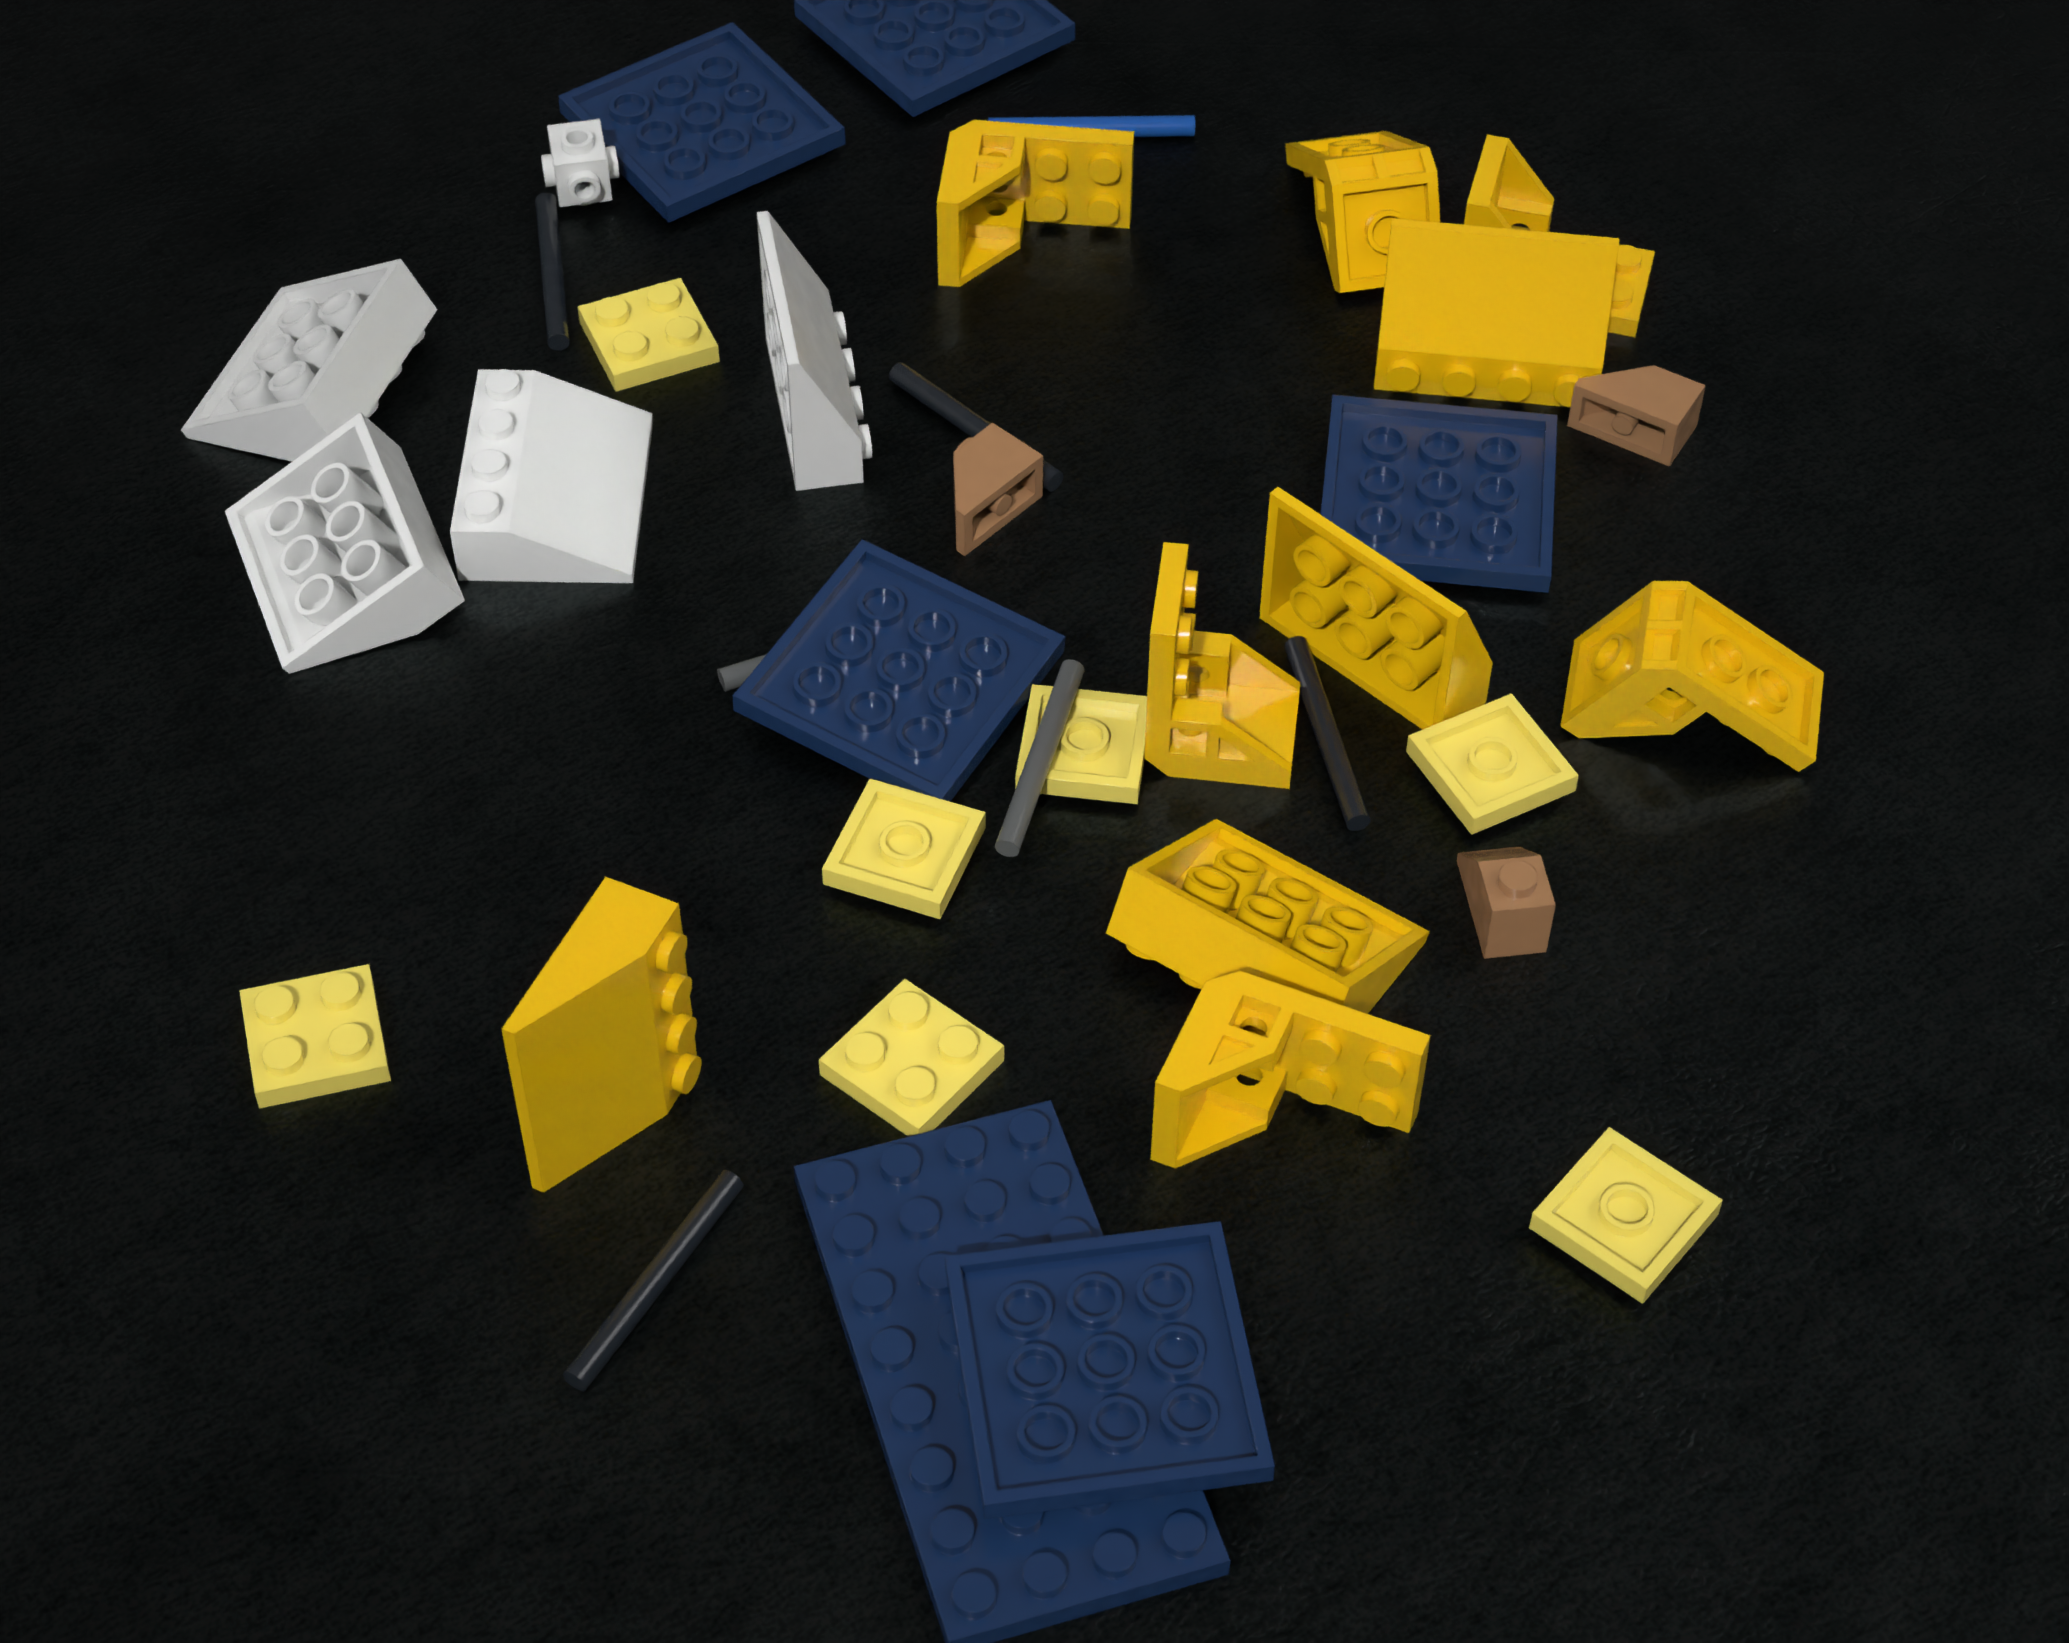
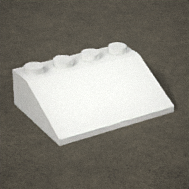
[757,211,872,491]
[181,259,437,461]
[450,369,653,583]
[225,412,465,674]

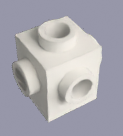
[541,119,620,207]

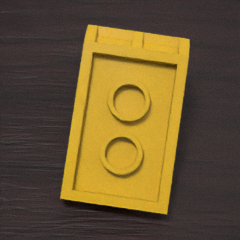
[937,120,1134,287]
[1286,131,1440,293]
[1464,135,1655,337]
[1144,542,1301,789]
[1561,581,1824,772]
[1151,971,1431,1169]

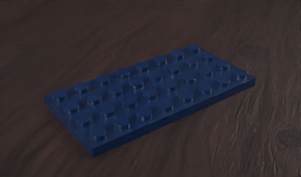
[794,1100,1230,1643]

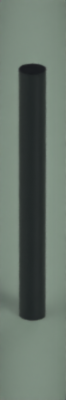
[535,192,570,351]
[889,362,1063,492]
[1284,636,1371,831]
[563,1170,743,1391]

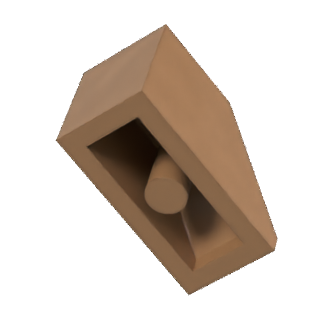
[1567,365,1706,466]
[953,423,1043,556]
[1457,847,1556,959]

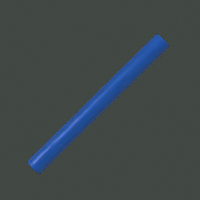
[988,115,1195,137]

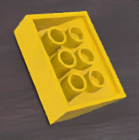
[1374,218,1619,407]
[1259,487,1493,730]
[1106,819,1430,1014]
[502,877,701,1192]

